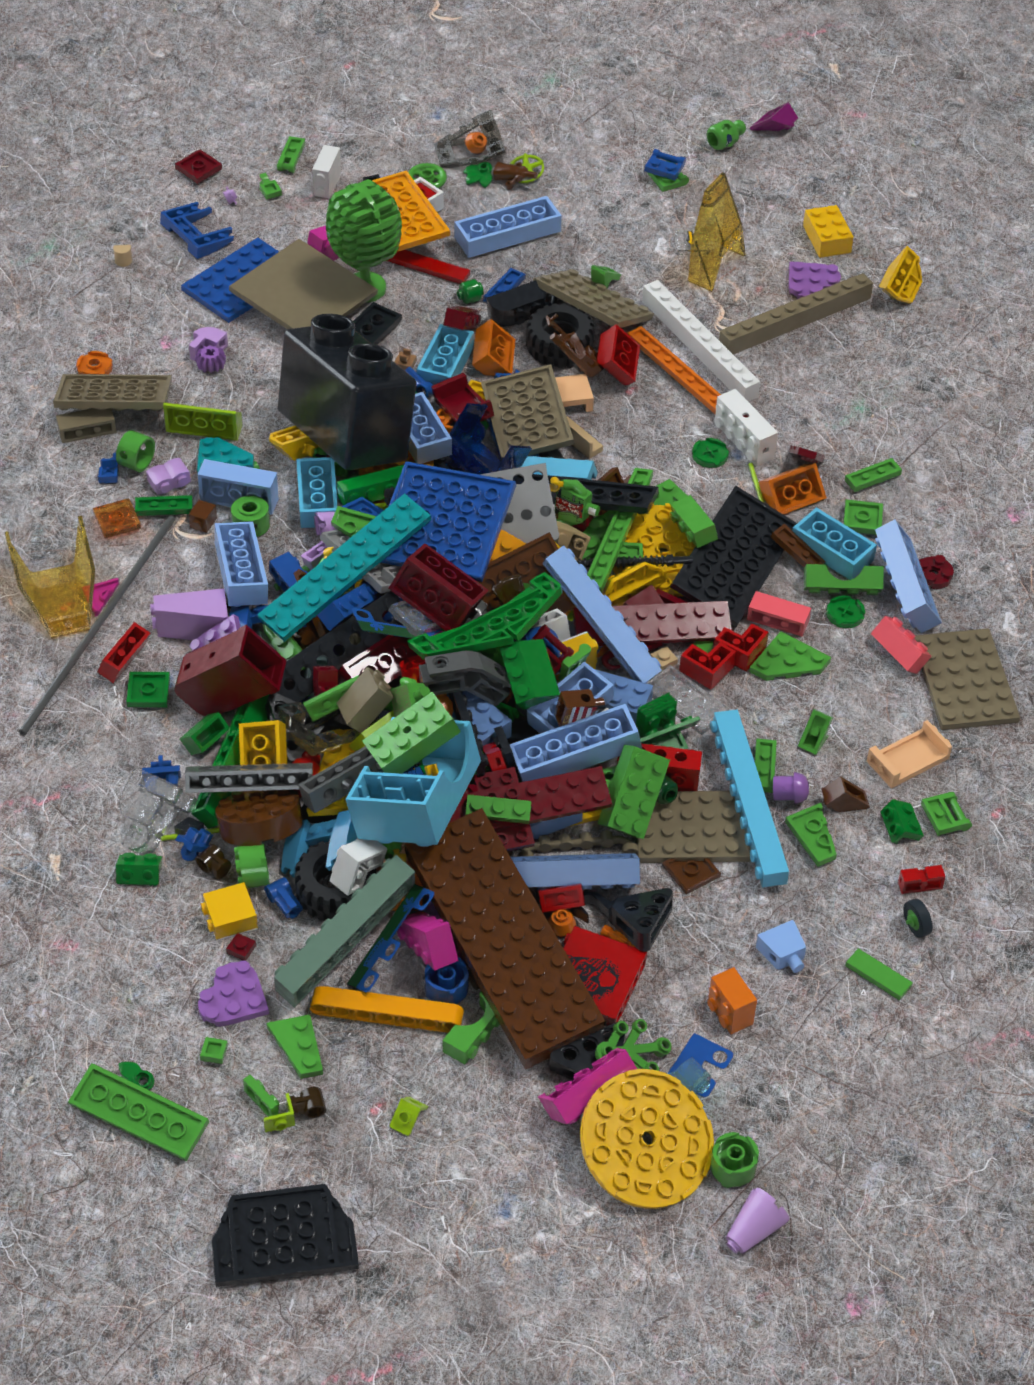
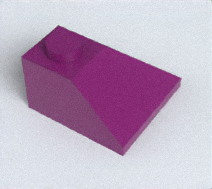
[750,102,798,131]

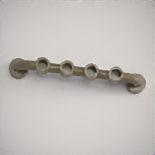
[517,830,639,856]

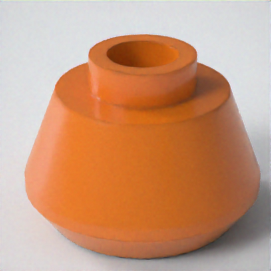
[465,132,487,154]
[547,909,576,937]

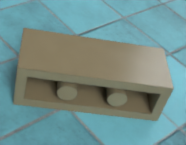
[56,408,116,443]

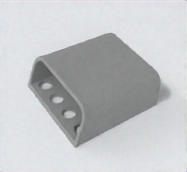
[480,463,559,544]

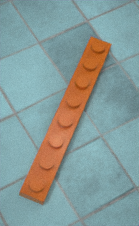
[627,326,721,414]

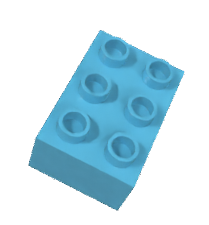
[345,717,481,847]

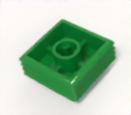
[636,692,677,738]

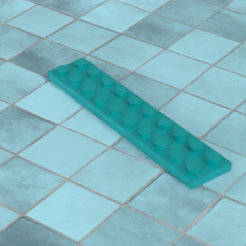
[257,493,432,642]

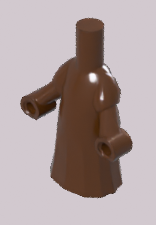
[493,162,537,190]

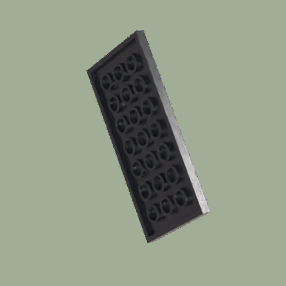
[670,486,797,628]

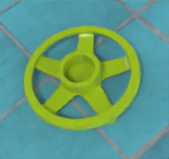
[510,153,544,183]

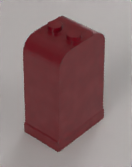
[174,625,287,716]

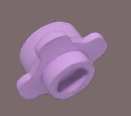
[223,186,237,205]

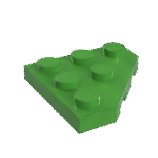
[749,631,831,681]

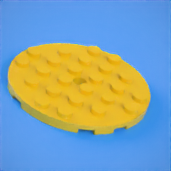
[612,503,696,597]
[580,1069,714,1209]

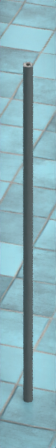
[19,515,175,735]

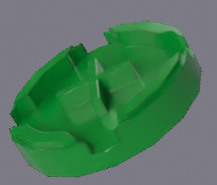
[692,438,729,468]
[826,595,865,628]

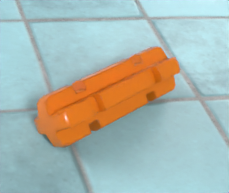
[600,925,635,947]

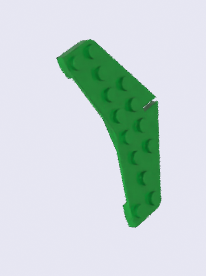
[407,572,563,660]

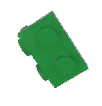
[880,799,924,844]
[116,853,162,885]

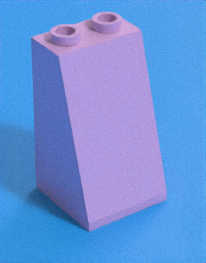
[150,588,228,640]

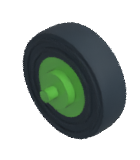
[903,899,933,938]

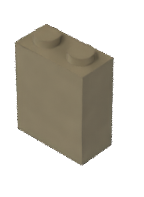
[337,667,394,733]

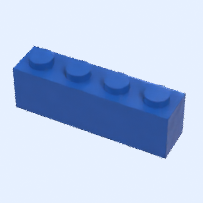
[268,552,308,592]
[317,582,382,631]

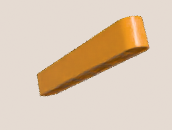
[310,986,464,1033]

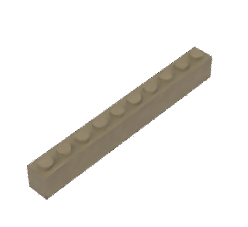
[719,273,873,355]

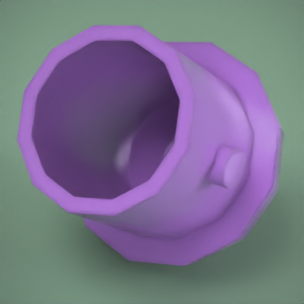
[773,772,809,804]

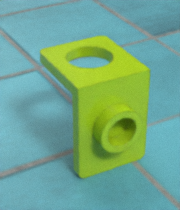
[263,1093,295,1132]
[390,1097,428,1136]

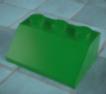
[500,639,560,710]

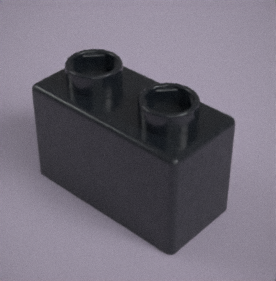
[277,314,416,470]

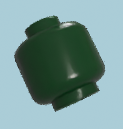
[657,775,678,805]

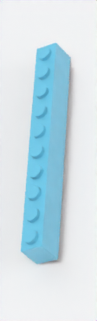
[710,709,789,888]

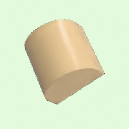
[113,245,132,267]

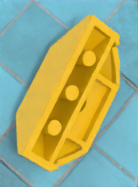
[879,246,923,304]
[269,426,319,461]
[602,562,667,606]

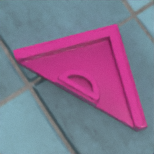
[83,577,119,617]

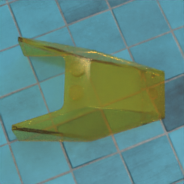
[688,172,746,292]
[5,516,95,638]

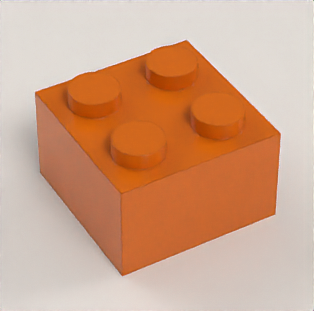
[707,967,757,1035]

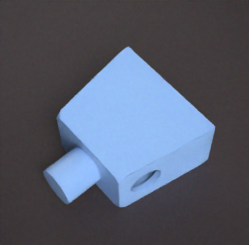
[756,920,806,973]

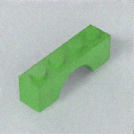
[804,564,884,595]
[443,991,500,1065]

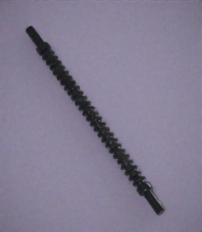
[574,554,693,569]

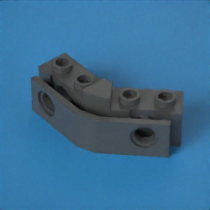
[419,651,511,706]

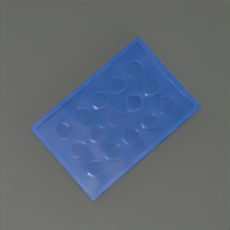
[181,238,279,323]

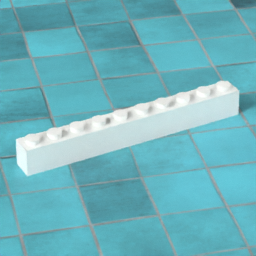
[642,280,760,402]

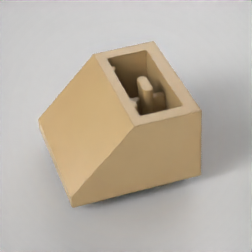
[557,521,591,561]

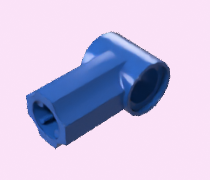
[405,367,433,398]
[264,877,303,919]

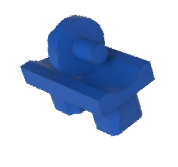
[142,755,181,790]
[175,827,214,861]

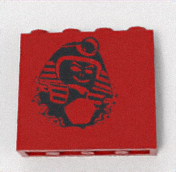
[563,926,647,1027]

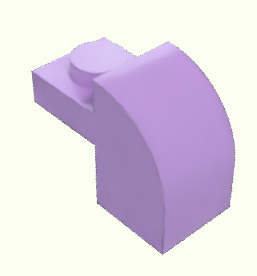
[189,327,228,361]

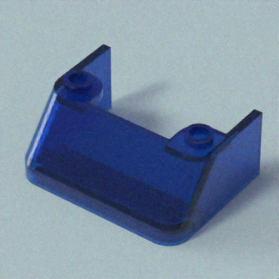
[449,403,532,475]

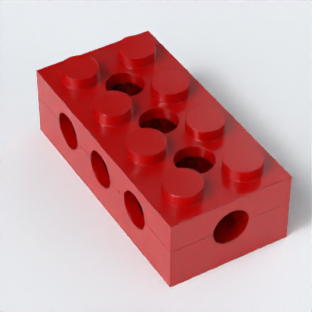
[617,744,702,791]

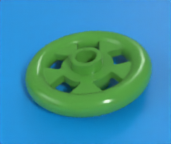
[408,163,447,188]

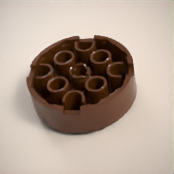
[215,790,303,846]

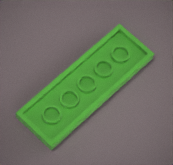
[68,1063,210,1161]

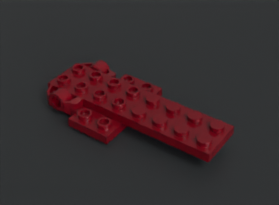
[449,766,612,852]

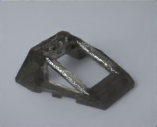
[434,110,507,168]
[277,702,380,756]

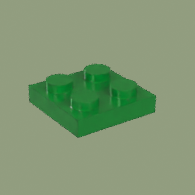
[126,672,170,708]

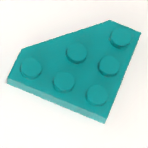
[197,437,255,473]

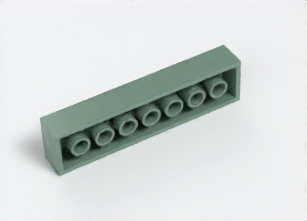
[274,855,415,1008]

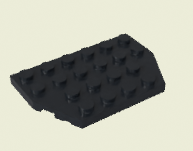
[212,1184,359,1287]

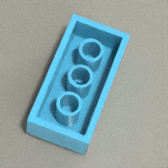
[417,324,474,385]
[297,457,338,528]
[793,507,877,580]

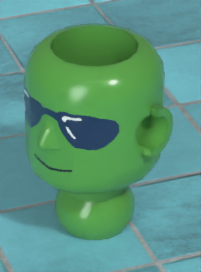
[707,120,746,150]

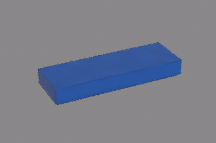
[483,268,525,302]

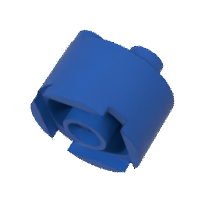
[425,957,469,1004]

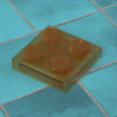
[93,498,141,539]

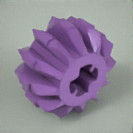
[195,344,226,373]

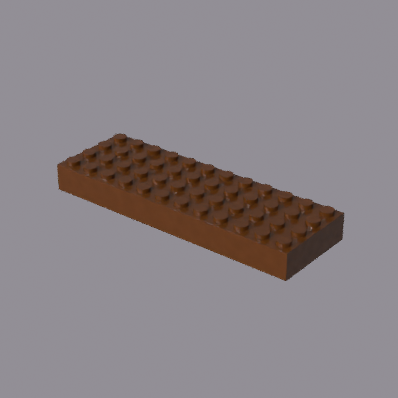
[405,808,605,1070]

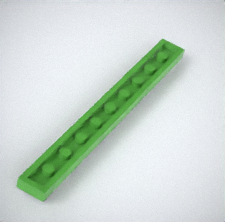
[587,468,653,593]

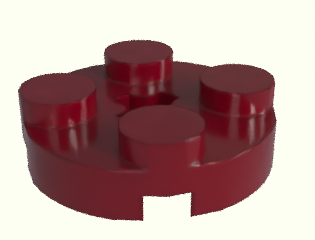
[919,555,954,589]

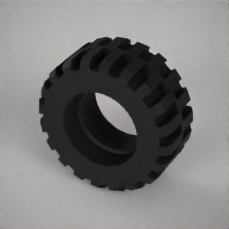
[526,303,594,368]
[295,840,376,921]

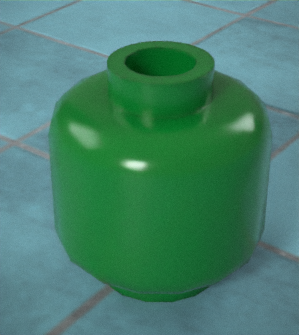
[457,279,484,304]

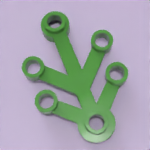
[595,1019,672,1071]

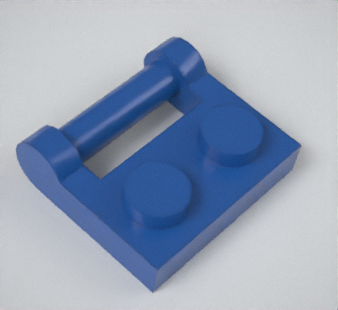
[644,149,686,180]

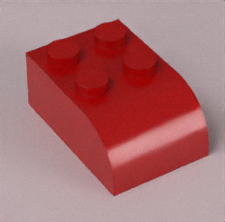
[597,324,640,386]

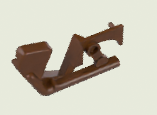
[546,314,604,378]

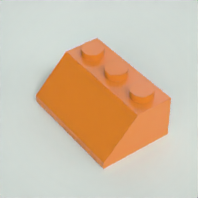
[472,319,516,376]
[758,463,827,515]

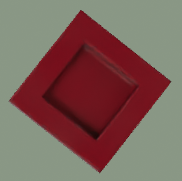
[226,933,256,961]

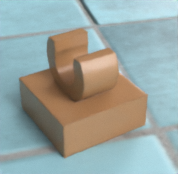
[395,348,417,370]

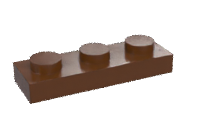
[771,524,826,568]

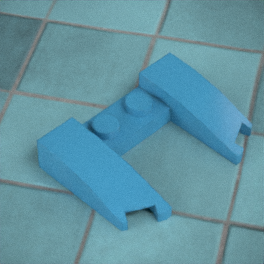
[281,810,357,878]

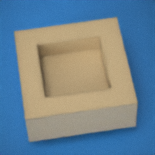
[650,646,678,672]

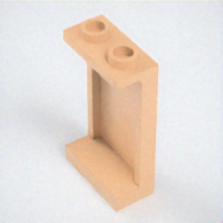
[555,374,594,412]
[866,720,952,789]

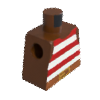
[554,689,605,727]

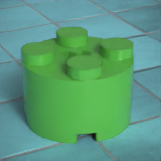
[234,843,270,888]
[710,1132,759,1188]

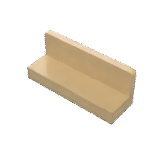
[567,416,603,459]

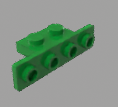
[640,716,700,749]

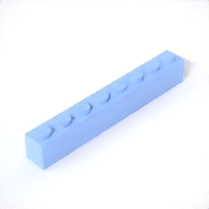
[543,545,662,683]

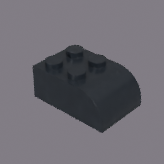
[486,280,544,327]

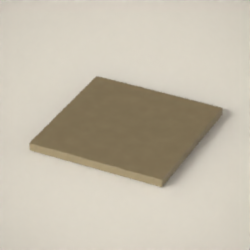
[229,239,378,330]

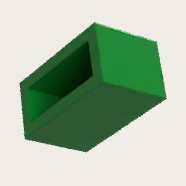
[180,712,229,755]

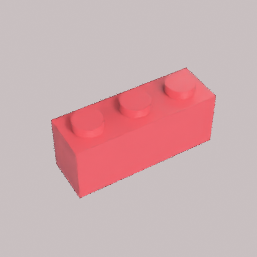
[747,591,811,637]
[871,616,932,674]

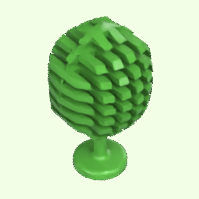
[326,179,402,302]

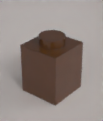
[189,500,217,533]

